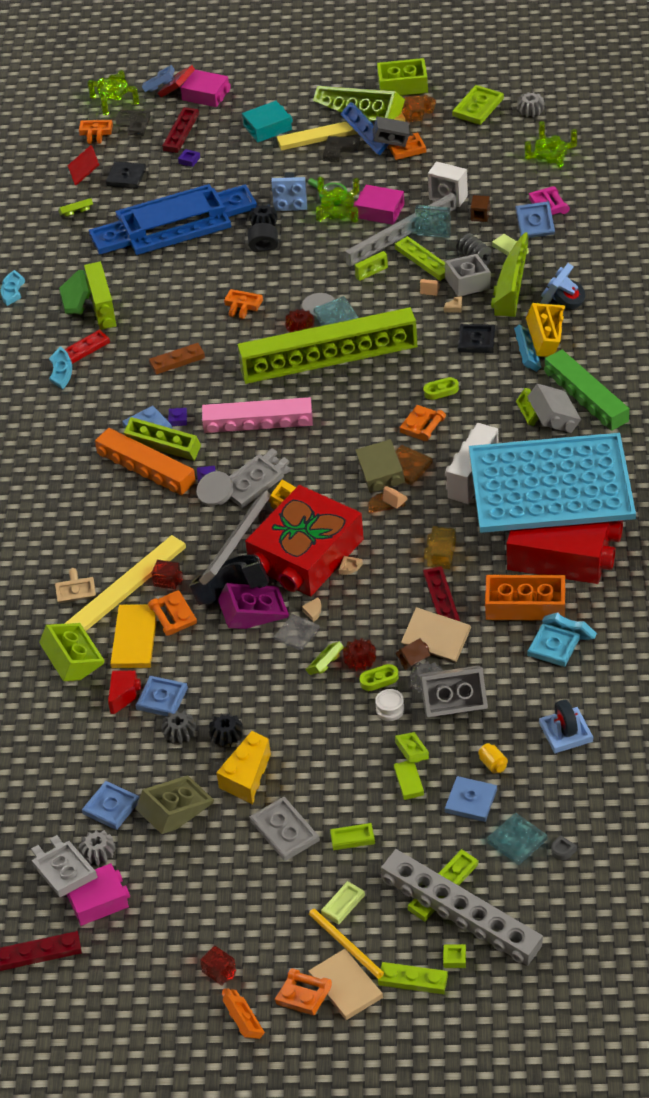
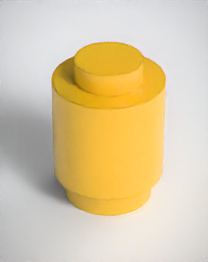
[478,743,508,773]

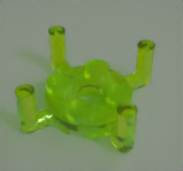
[88,70,140,115]
[525,121,577,168]
[316,177,360,223]

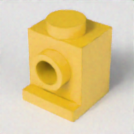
[269,479,296,510]

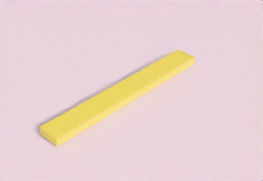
[277,111,405,150]
[64,535,186,631]

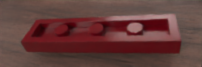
[162,107,199,153]
[423,566,460,621]
[0,931,82,971]

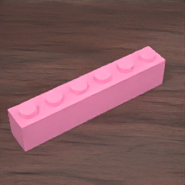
[202,397,313,433]

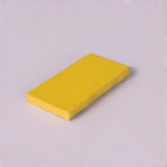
[111,604,157,668]

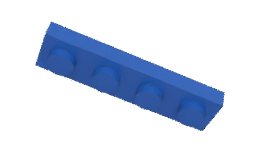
[340,102,389,155]

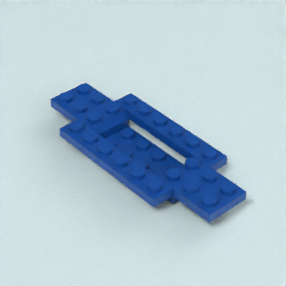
[89,184,257,255]

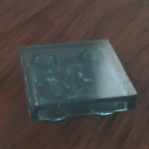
[415,205,451,238]
[313,296,359,326]
[487,812,547,865]

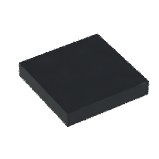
[458,324,495,353]

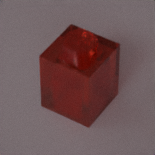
[151,559,183,590]
[200,945,236,986]

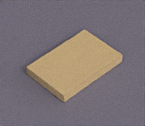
[401,607,471,663]
[308,949,383,1020]

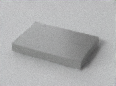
[249,797,320,861]

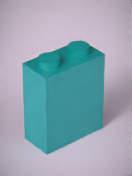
[242,101,293,143]

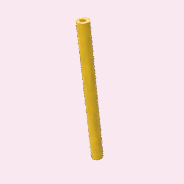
[309,909,384,979]

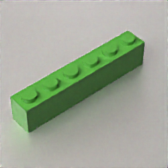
[544,350,629,431]

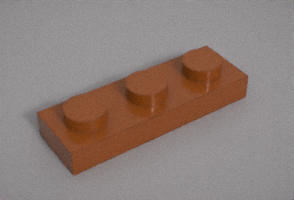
[149,343,205,375]

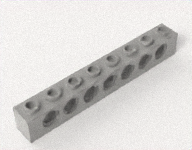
[381,849,543,966]

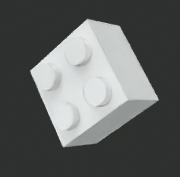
[428,161,468,207]

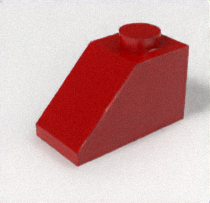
[108,670,141,714]

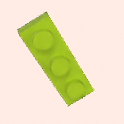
[378,962,448,995]

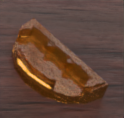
[368,492,406,513]

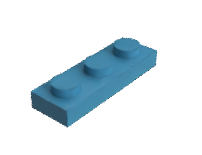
[514,324,541,372]

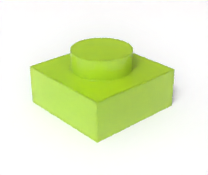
[443,944,466,968]

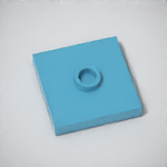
[528,623,580,667]

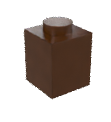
[470,195,490,222]
[395,638,430,671]

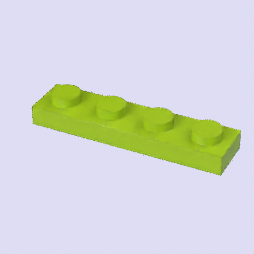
[395,236,445,281]
[408,849,479,922]

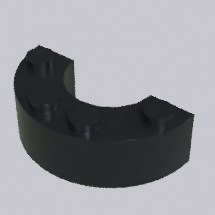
[190,554,269,606]

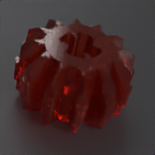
[285,308,315,333]
[343,637,376,671]

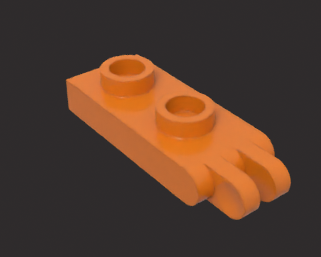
[222,988,265,1039]

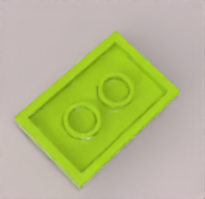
[452,85,504,125]

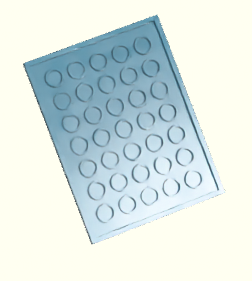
[469,433,636,533]

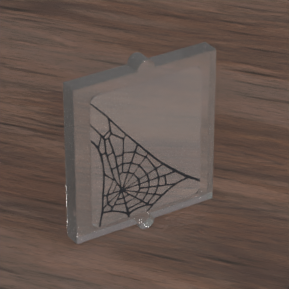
[274,614,320,651]

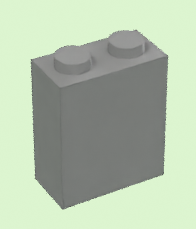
[527,384,581,433]

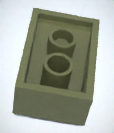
[136,775,214,834]

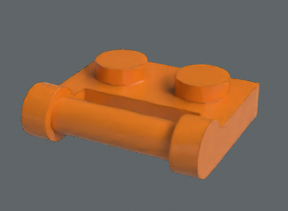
[387,132,426,160]
[400,405,446,441]
[148,590,197,636]
[275,968,332,1016]

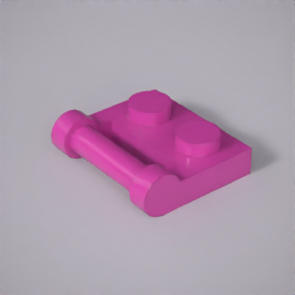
[529,186,570,215]

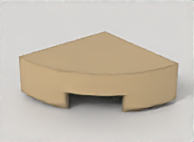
[444,296,462,312]
[339,556,363,575]
[302,597,321,622]

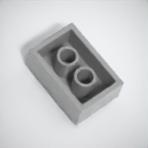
[419,665,488,717]

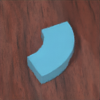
[0,270,25,306]
[49,346,72,389]
[542,613,597,640]

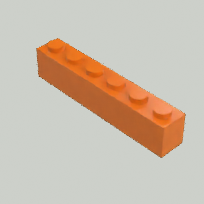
[95,428,196,495]

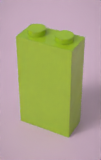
[84,261,117,330]

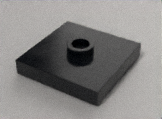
[106,161,146,189]

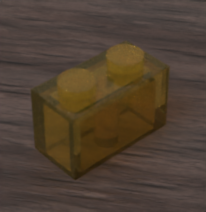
[424,526,456,569]

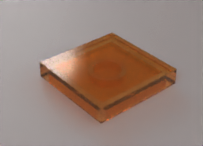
[396,445,433,485]

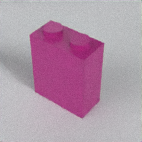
[181,70,231,107]
[353,185,405,225]
[66,863,130,926]

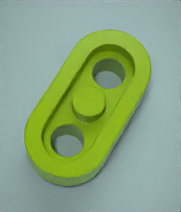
[423,377,459,400]
[359,664,399,691]

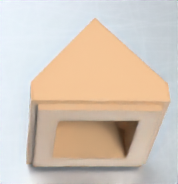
[420,279,440,296]
[383,486,408,509]

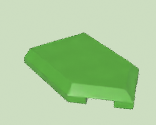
[59,270,91,314]

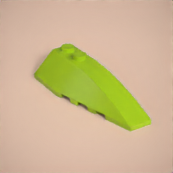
[313,86,405,122]
[491,232,528,317]

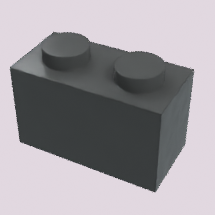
[372,116,410,147]

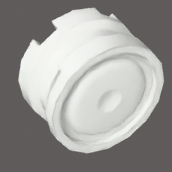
[376,689,404,721]

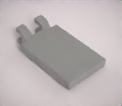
[229,448,291,509]
[31,835,98,897]

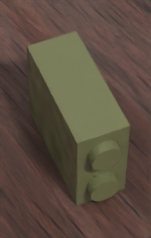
[355,439,405,493]

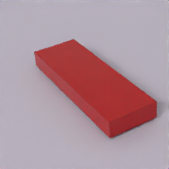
[64,330,110,364]

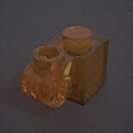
[402,95,436,122]

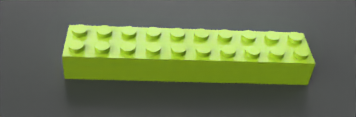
[237,307,418,384]

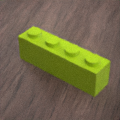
[124,417,201,461]

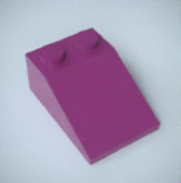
[218,583,289,629]

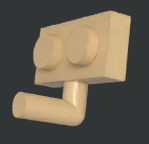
[55,568,96,603]

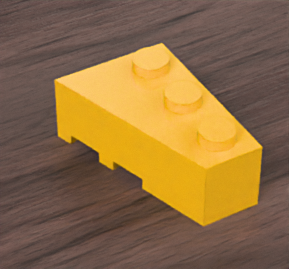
[526,303,565,357]
[216,731,271,805]

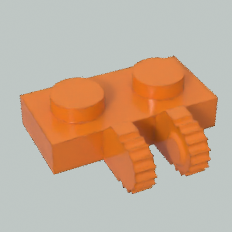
[79,120,113,144]
[224,289,263,319]

